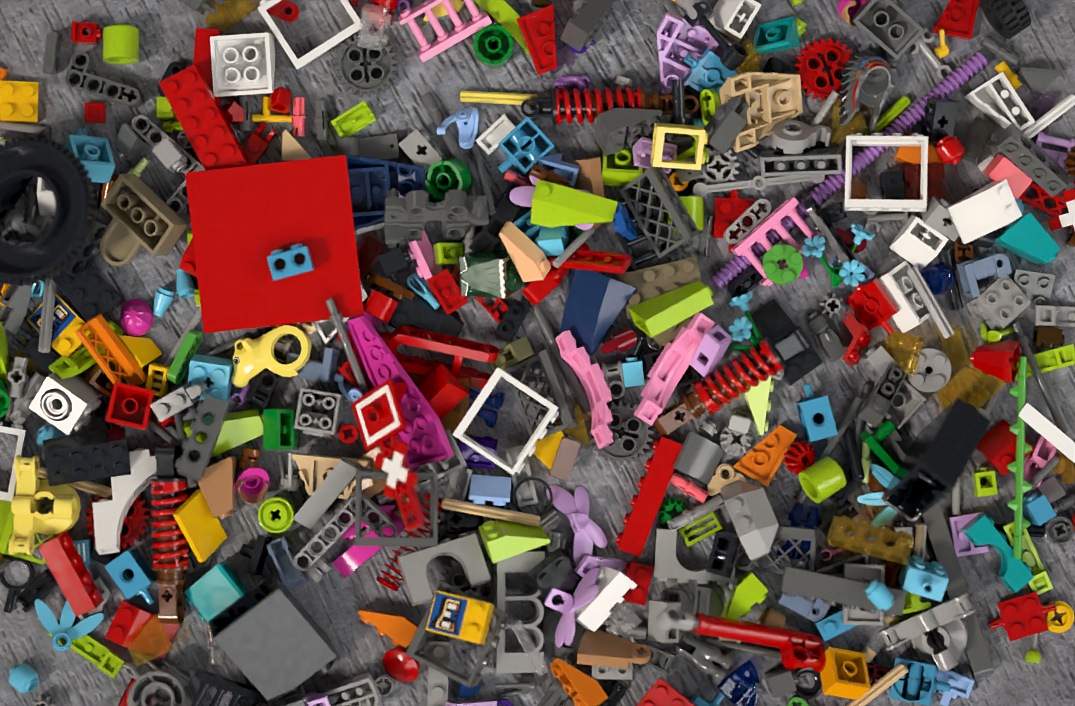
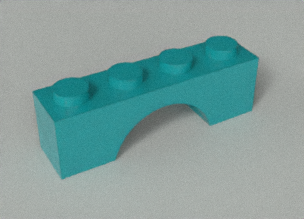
[961,514,1034,592]

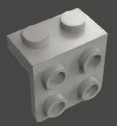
[970,275,1030,331]

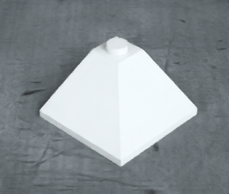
[210,32,275,97]

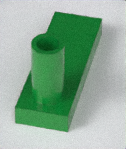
[859,420,899,475]

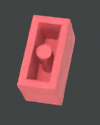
[983,153,1033,199]

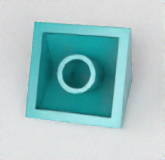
[751,16,800,55]

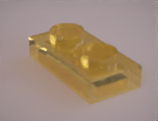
[939,325,970,369]

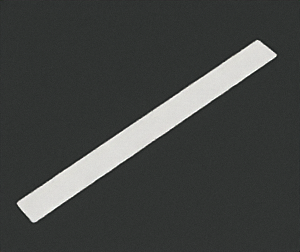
[1018,403,1075,463]

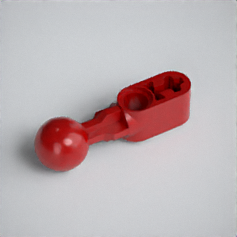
[521,241,590,306]

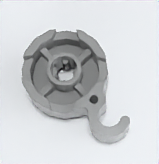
[771,120,831,155]

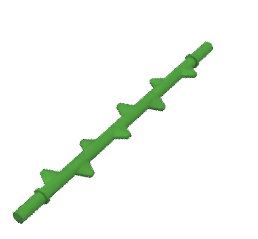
[1007,357,1032,559]

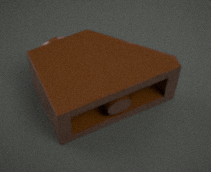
[82,364,123,399]

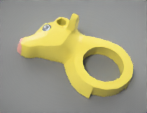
[231,325,312,388]

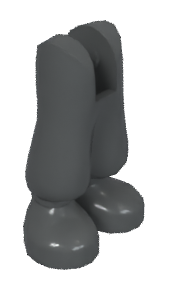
[674,634,736,687]

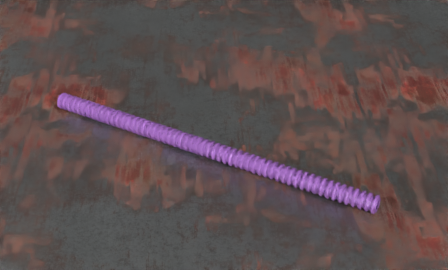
[710,51,988,290]

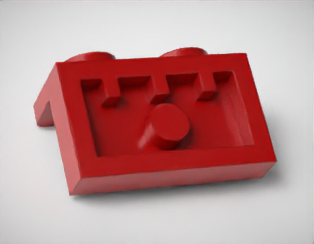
[427,269,469,315]
[622,561,654,606]

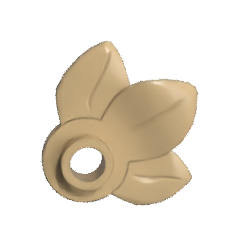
[707,463,747,498]

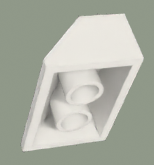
[878,260,931,333]

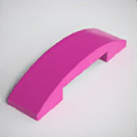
[332,513,406,578]

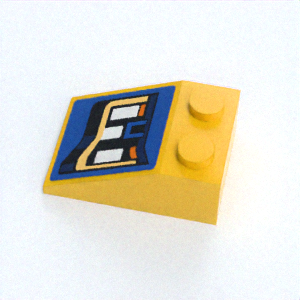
[27,293,91,358]
[426,590,494,645]

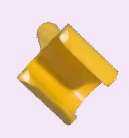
[934,29,949,58]

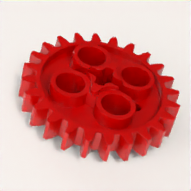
[794,38,853,103]
[85,487,151,550]

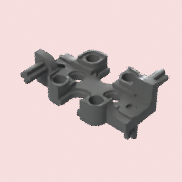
[383,187,489,251]

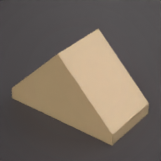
[282,130,312,162]

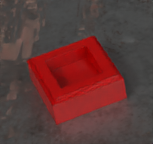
[85,103,106,123]

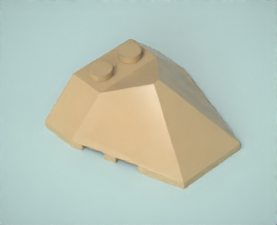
[719,72,803,152]

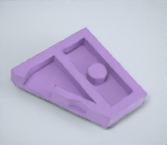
[574,555,628,577]

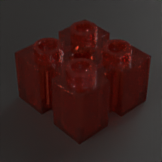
[900,162,947,203]

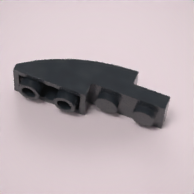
[468,181,521,259]

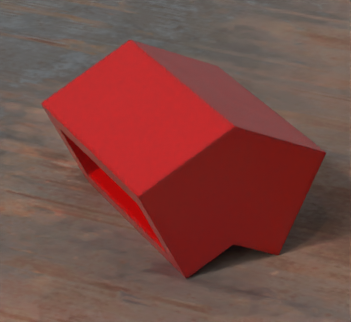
[221,101,244,125]

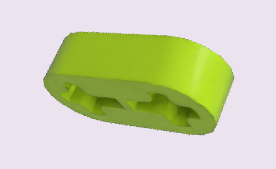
[700,88,721,125]

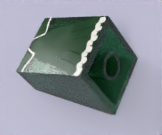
[458,250,521,298]

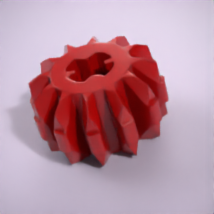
[783,440,817,475]

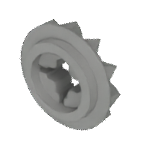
[720,426,752,456]

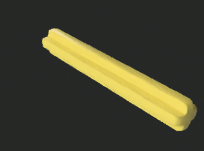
[460,90,538,106]

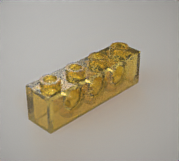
[827,516,914,565]

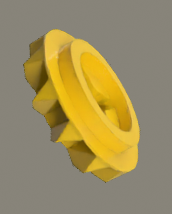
[1046,601,1074,633]

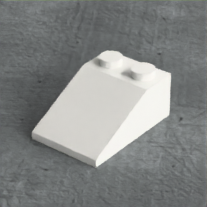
[948,180,1022,244]

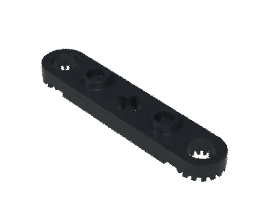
[803,196,866,284]

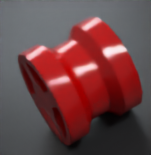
[338,424,359,444]

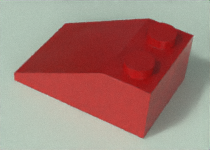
[105,599,180,661]

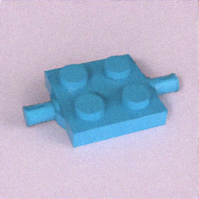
[683,48,740,100]

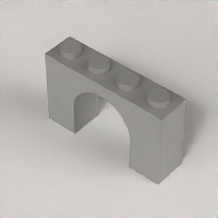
[653,528,737,585]
[398,532,491,607]

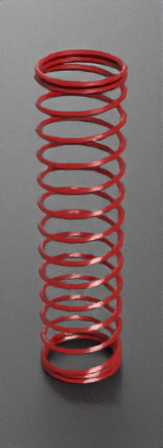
[376,493,444,592]

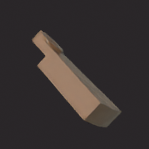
[570,157,604,229]
[577,629,651,668]

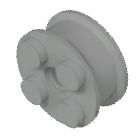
[906,348,952,392]

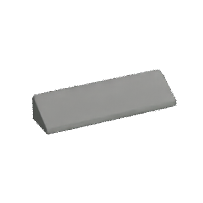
[293,457,360,529]

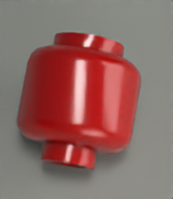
[935,134,965,165]

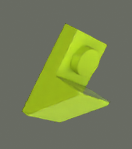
[433,243,464,266]

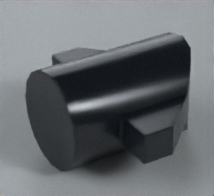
[762,57,790,73]

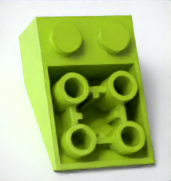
[721,571,768,620]

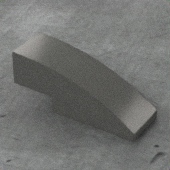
[0,283,32,334]

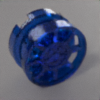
[922,263,954,295]

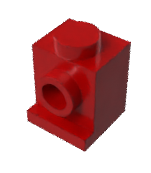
[71,21,103,45]

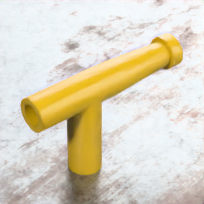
[252,97,293,123]

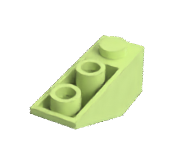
[743,376,774,435]

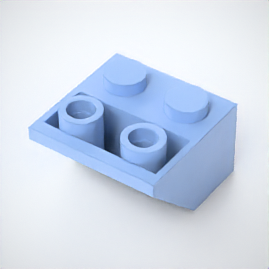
[469,474,512,506]

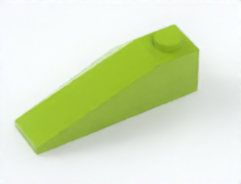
[530,180,618,228]

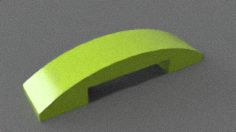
[473,0,530,56]
[49,320,124,379]
[1005,344,1075,383]
[1003,521,1053,595]
[48,618,126,679]

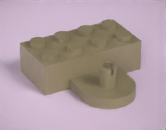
[100,174,188,266]
[618,257,702,347]

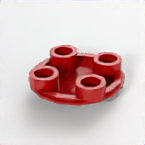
[382,646,421,683]

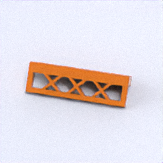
[75,314,147,386]

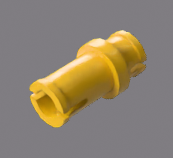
[994,61,1022,90]

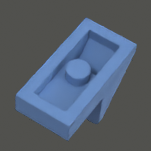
[538,153,579,186]

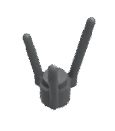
[489,663,535,698]

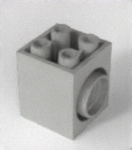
[29,372,103,435]
[294,388,345,437]

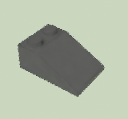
[851,0,925,60]

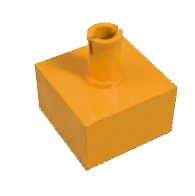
[818,647,871,700]

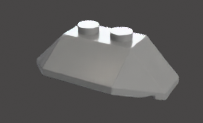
[721,481,779,561]
[319,672,380,706]

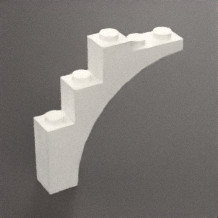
[92,448,182,555]

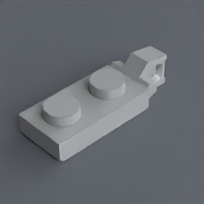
[9,372,47,425]

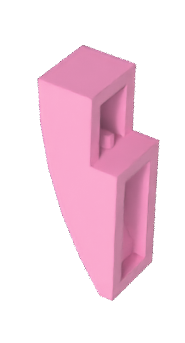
[1024,434,1057,489]

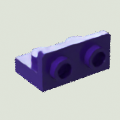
[457,434,498,469]

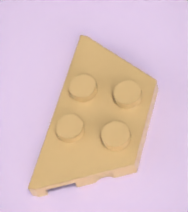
[292,453,370,499]

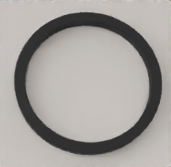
[513,477,553,516]

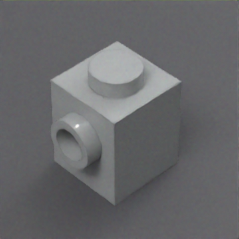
[863,346,897,377]

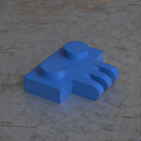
[613,202,637,241]

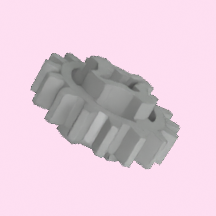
[698,148,740,185]

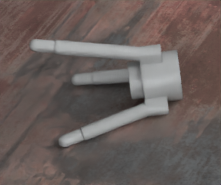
[278,446,312,491]

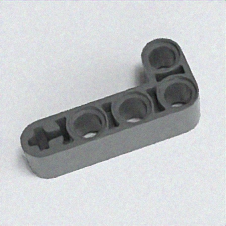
[65,51,144,108]

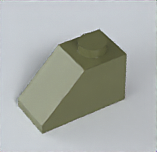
[488,336,534,373]

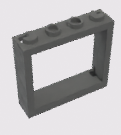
[355,468,438,547]
[405,581,509,688]

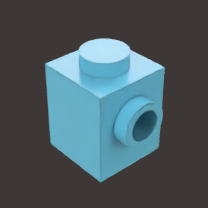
[622,356,645,387]

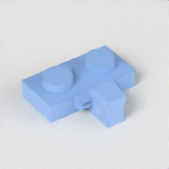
[930,669,975,706]

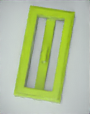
[678,511,723,547]

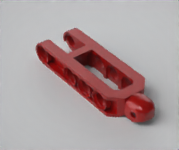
[377,325,499,388]

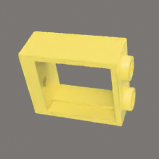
[650,123,708,170]

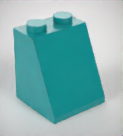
[994,212,1061,265]
[184,561,249,623]

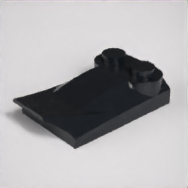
[388,293,464,337]
[527,548,581,624]

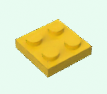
[0,81,39,123]

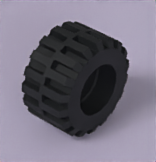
[981,0,1031,39]

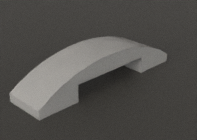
[1035,305,1075,327]

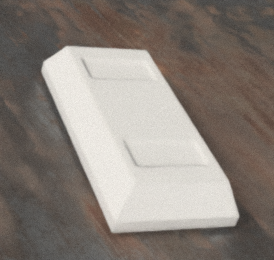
[475,114,516,155]

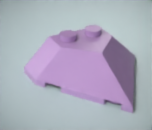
[656,13,732,94]

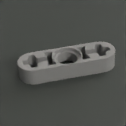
[723,199,772,244]

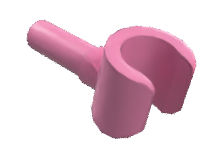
[820,546,848,561]

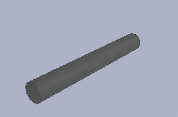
[1012,456,1060,500]

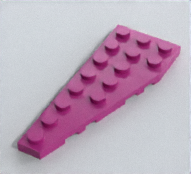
[346,315,454,468]

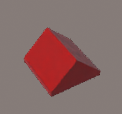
[418,364,470,420]

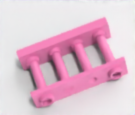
[398,0,492,62]
[730,197,823,286]

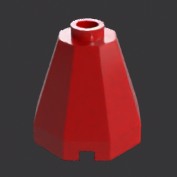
[970,341,1020,383]

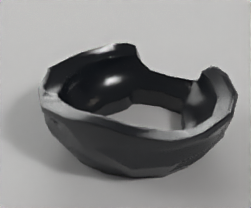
[794,667,823,700]

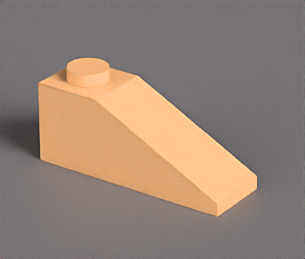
[499,221,551,282]

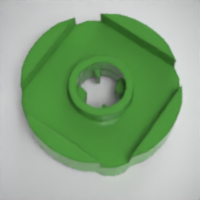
[762,244,803,285]

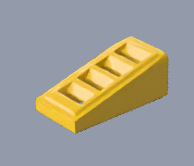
[145,363,171,401]

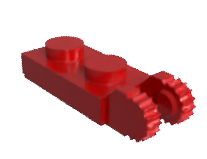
[242,122,277,165]

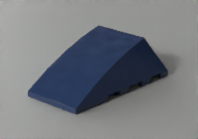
[343,153,427,231]
[560,268,638,356]

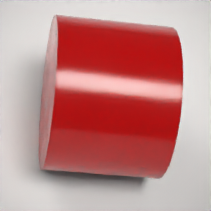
[363,289,398,323]

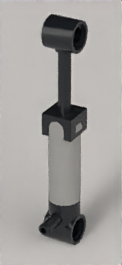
[674,0,748,71]

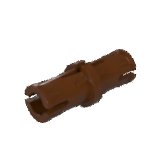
[529,163,570,187]

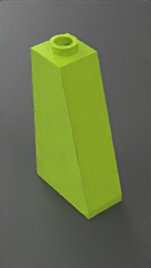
[628,281,714,338]
[184,409,263,458]

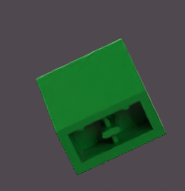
[263,409,299,450]

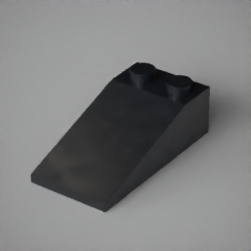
[749,299,823,386]

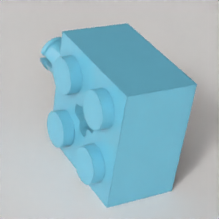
[65,128,115,183]
[188,354,233,417]
[898,555,949,602]

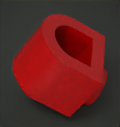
[267,87,292,114]

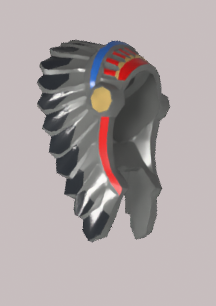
[838,54,895,136]

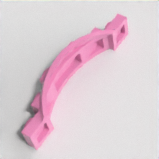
[633,312,715,426]
[555,330,614,449]

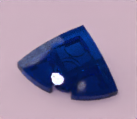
[717,660,759,706]

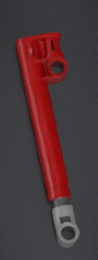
[656,605,826,672]

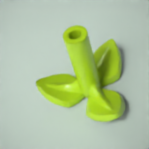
[677,134,709,163]
[980,322,1014,345]

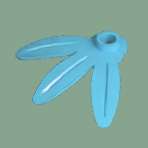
[857,464,897,530]
[34,599,105,652]

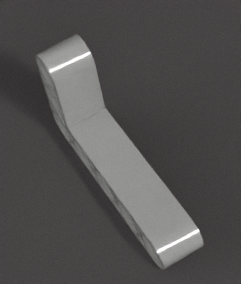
[132,115,205,216]
[293,493,398,571]

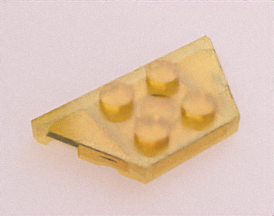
[937,366,1008,411]

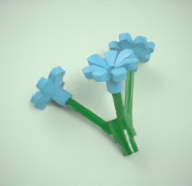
[801,223,875,287]
[728,291,763,353]

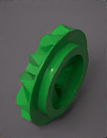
[658,497,689,529]

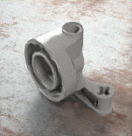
[878,592,976,672]
[123,652,192,706]

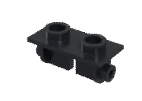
[494,299,531,342]
[815,499,859,538]
[599,679,627,706]

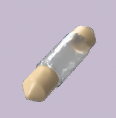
[861,615,899,664]

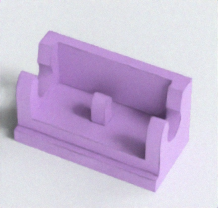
[632,137,677,174]

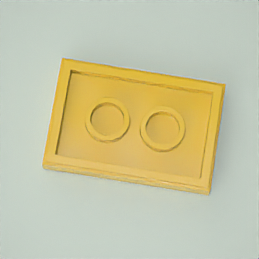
[173,489,227,562]

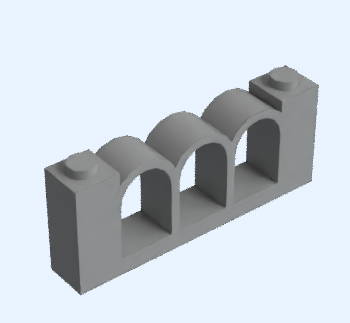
[492,550,547,673]

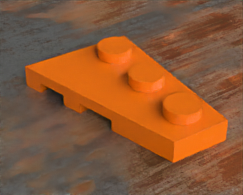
[733,425,797,487]

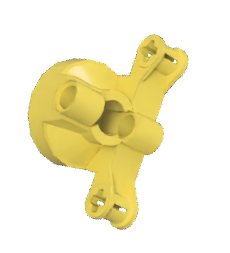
[9,455,81,555]

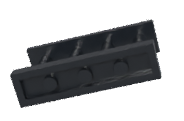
[606,180,679,271]
[191,668,268,706]

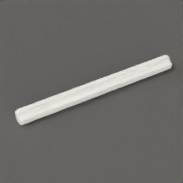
[978,94,1075,174]

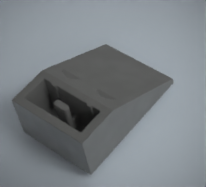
[595,108,662,156]

